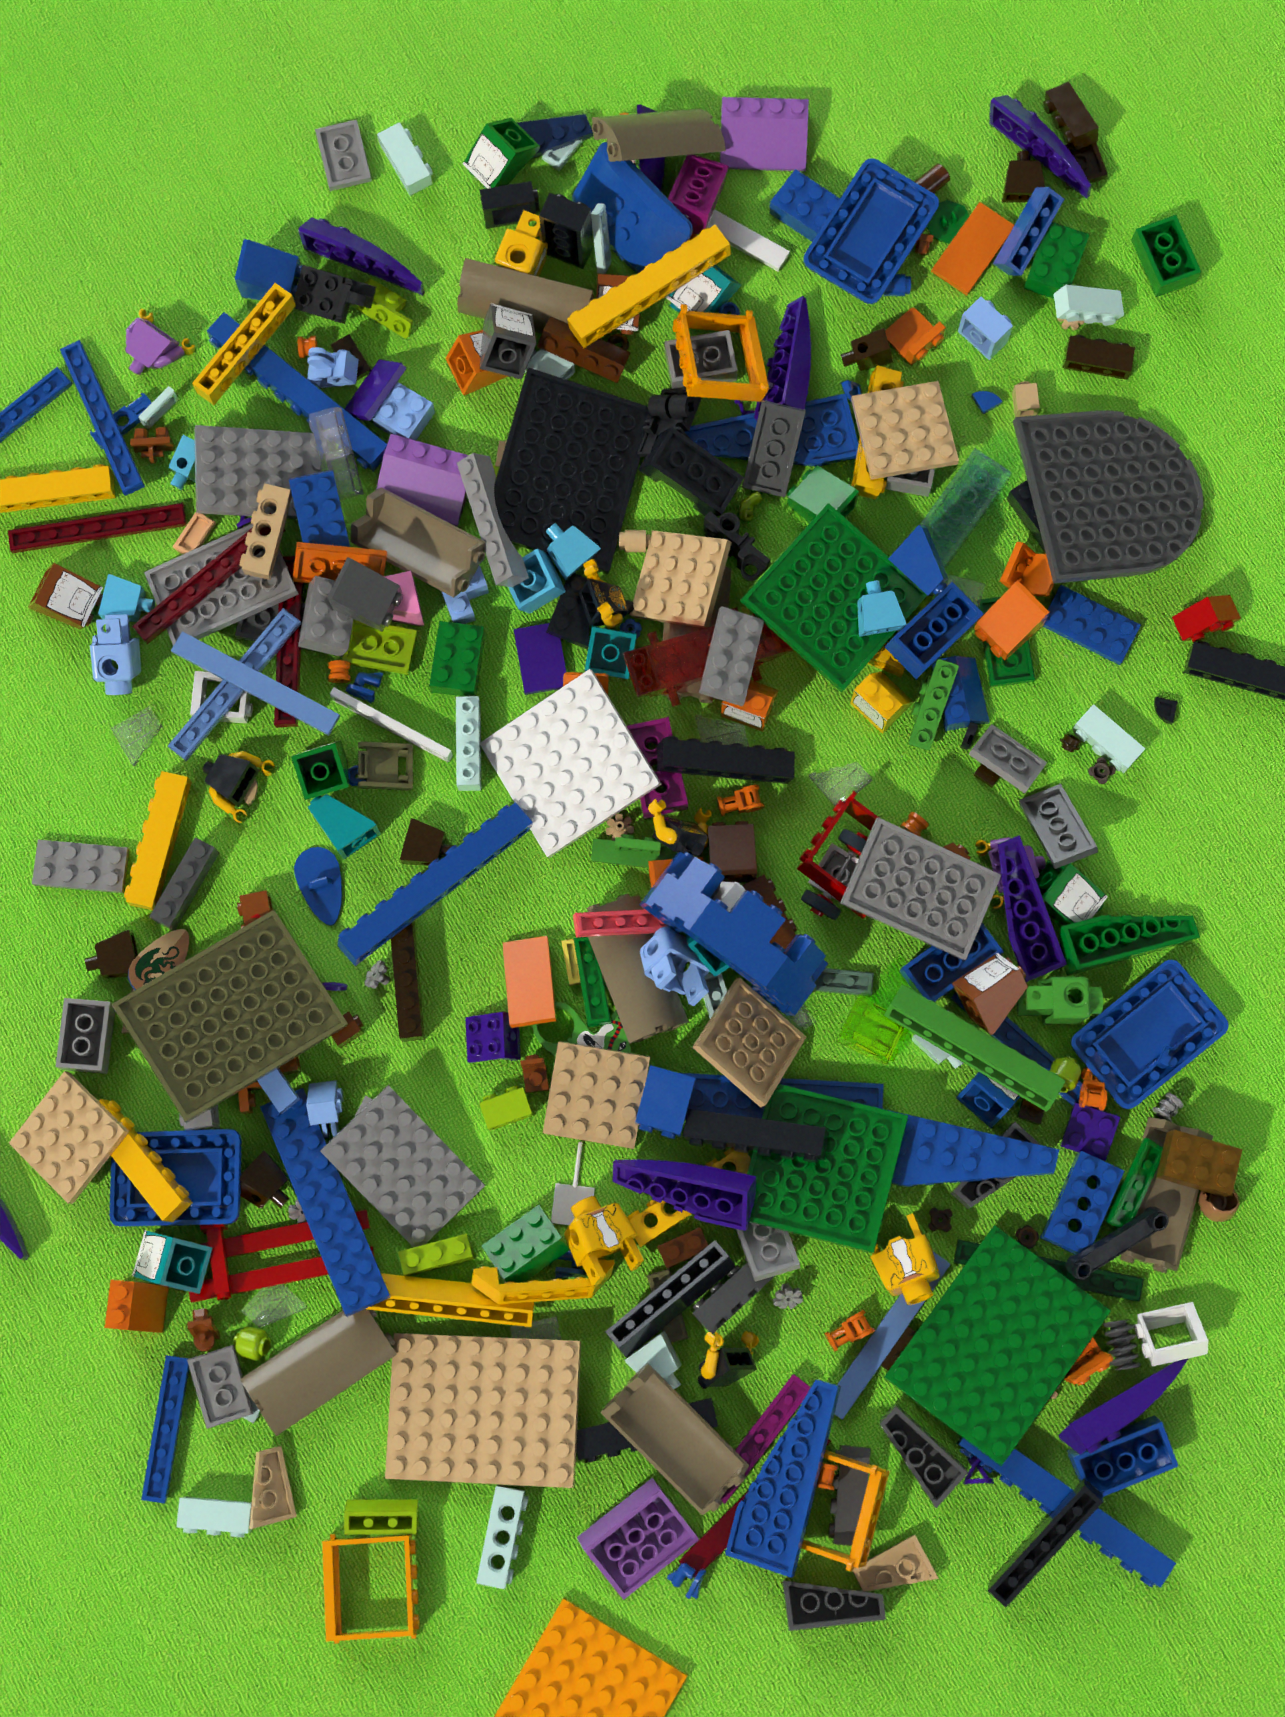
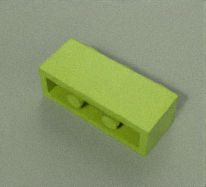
[398,1234,475,1276]
[344,1499,418,1534]

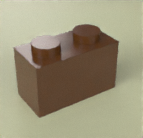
[657,1227,708,1269]

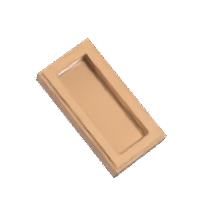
[173,512,216,554]

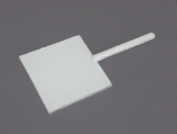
[551,1141,595,1225]

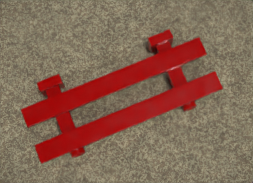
[189,1210,375,1303]

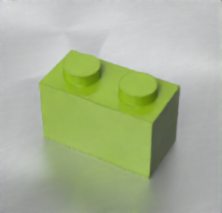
[479,1086,533,1131]

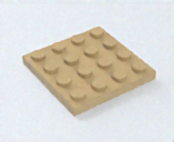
[851,381,959,480]
[629,530,732,628]
[692,977,806,1107]
[543,1041,650,1149]
[9,1071,129,1204]

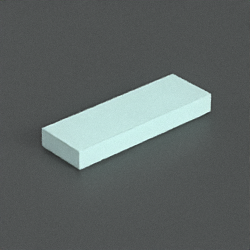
[591,203,611,274]

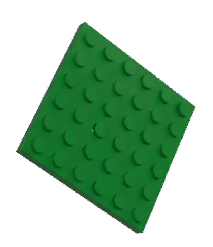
[740,503,927,693]
[747,1084,908,1254]

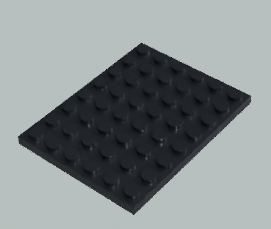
[494,367,652,574]

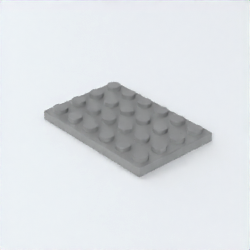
[194,425,329,519]
[144,524,298,646]
[840,818,1001,960]
[320,1085,485,1247]

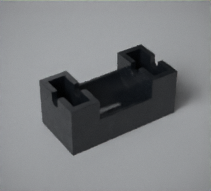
[638,427,744,516]

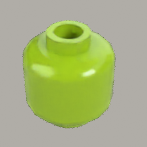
[1049,1056,1081,1093]
[233,1326,271,1360]

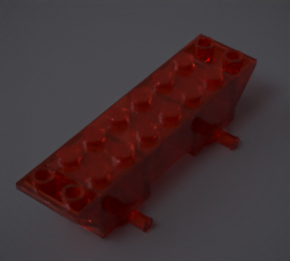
[623,607,794,707]

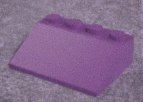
[720,97,809,171]
[376,434,469,527]
[577,1477,699,1600]

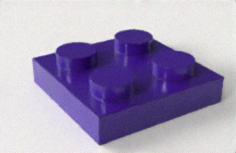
[1060,1101,1120,1161]

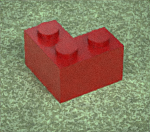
[1172,595,1241,643]

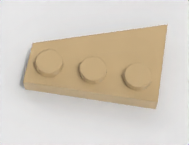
[249,1446,297,1529]
[852,1534,939,1592]

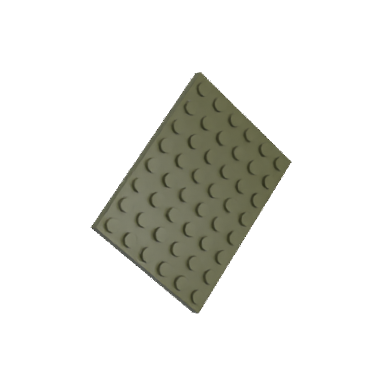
[112,910,348,1123]

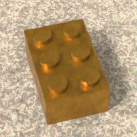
[1156,1130,1243,1197]

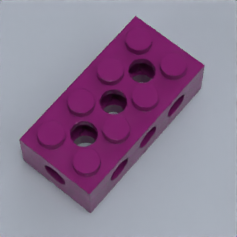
[668,154,729,234]
[627,717,688,819]

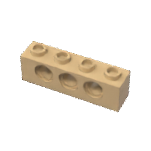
[240,483,292,580]

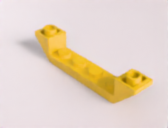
[471,1259,614,1304]

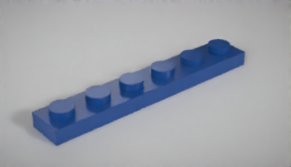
[141,1355,190,1503]

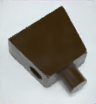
[1002,151,1045,203]
[840,328,893,371]
[400,818,454,866]
[85,930,138,978]
[239,1151,290,1209]

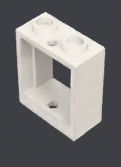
[190,671,253,724]
[1134,1302,1208,1366]

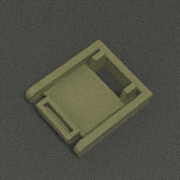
[358,742,413,790]

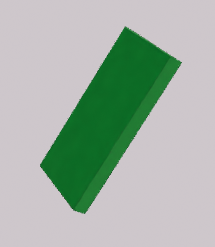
[976,597,1035,687]

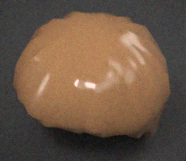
[1199,1189,1240,1222]

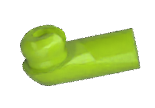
[739,491,763,522]

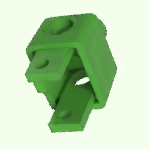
[1017,977,1103,1025]

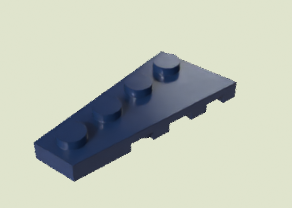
[517,114,593,160]

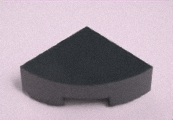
[1154,696,1177,725]
[960,722,978,750]

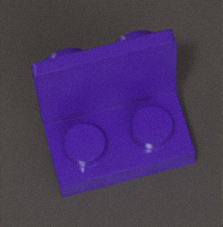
[465,1012,521,1063]

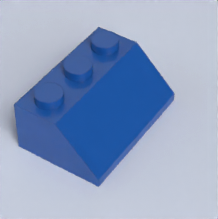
[931,656,990,731]

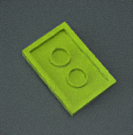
[342,619,418,675]

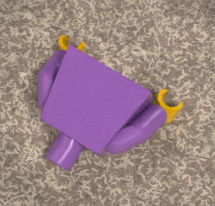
[125,309,195,375]
[975,837,1046,909]

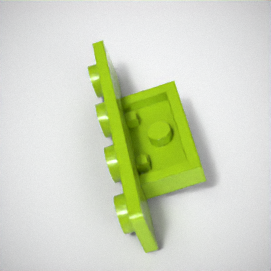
[350,278,413,339]

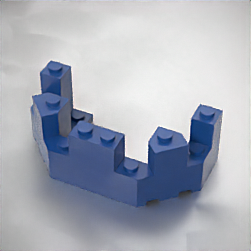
[639,851,828,1016]

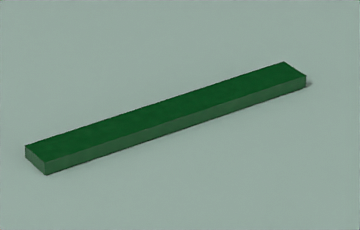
[953,1239,1144,1302]

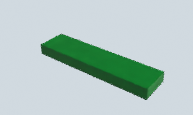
[574,937,611,1027]
[1106,1138,1163,1229]

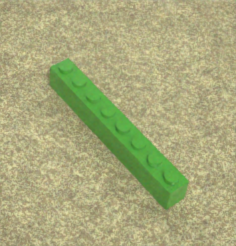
[884,984,1066,1112]

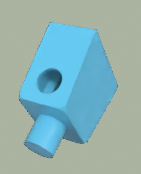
[169,435,195,490]
[546,523,601,580]
[98,574,155,622]
[857,580,906,637]

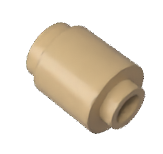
[619,530,650,552]

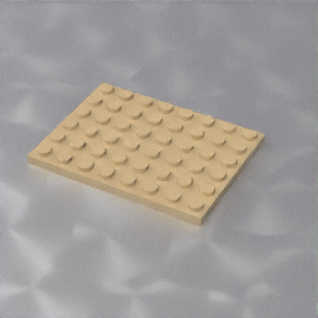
[385,1333,581,1488]

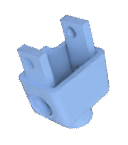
[90,614,141,695]
[640,926,710,1006]

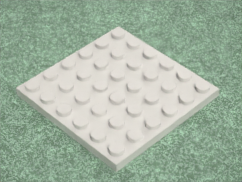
[479,669,661,858]

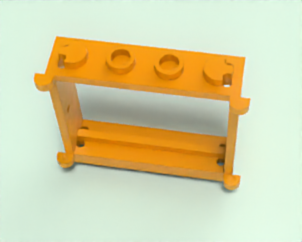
[672,304,769,402]
[801,1450,890,1572]
[322,1534,420,1644]

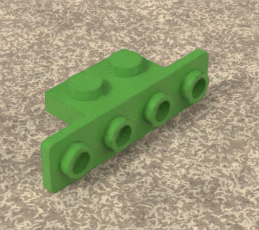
[908,659,959,750]
[591,834,678,868]

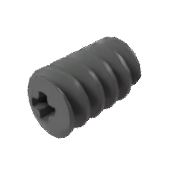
[1103,1319,1141,1370]

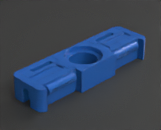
[90,393,152,450]

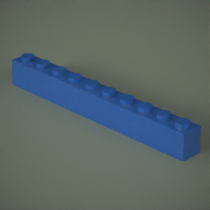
[207,312,387,472]
[337,802,533,966]
[956,1437,1176,1588]

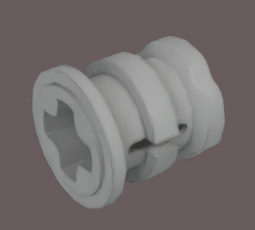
[1152,1092,1184,1122]

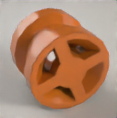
[298,335,318,358]
[328,660,351,683]
[900,812,929,837]

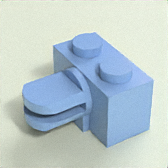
[307,347,359,388]
[306,1080,344,1138]

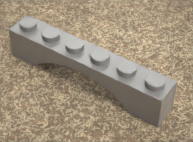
[457,453,529,587]

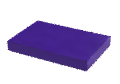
[344,359,406,421]
[514,623,566,695]

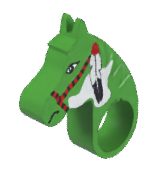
[533,1002,633,1058]

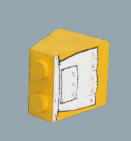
[850,672,914,734]

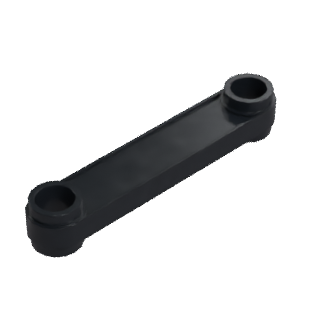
[1066,1207,1169,1280]

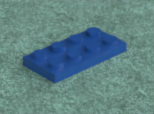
[1043,585,1141,665]

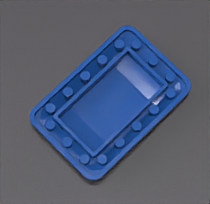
[572,141,693,274]
[804,158,939,304]
[1071,960,1229,1109]
[109,1129,242,1227]

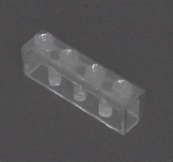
[309,407,364,501]

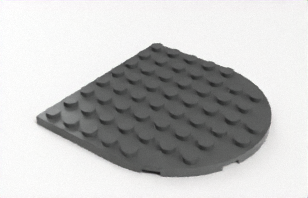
[1013,410,1203,583]

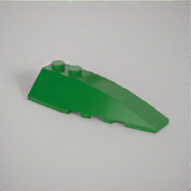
[1060,915,1200,976]

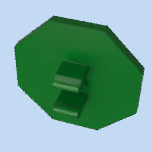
[927,200,969,244]

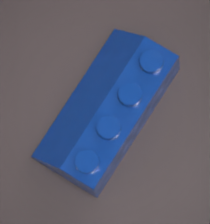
[1067,1415,1178,1497]

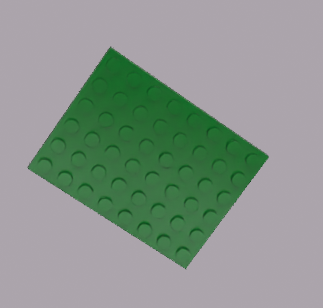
[884,1225,1111,1466]

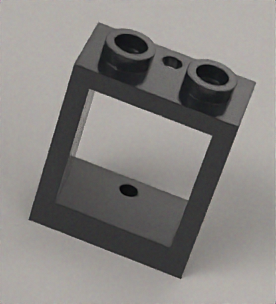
[480,181,540,229]

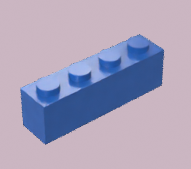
[993,187,1065,276]

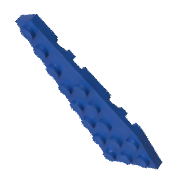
[684,394,858,466]
[876,1107,1059,1187]
[725,1379,841,1578]

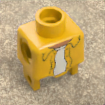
[495,210,548,277]
[564,1196,644,1286]
[871,1213,940,1305]

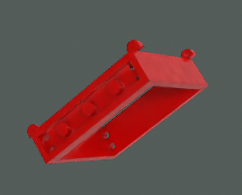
[797,791,879,919]

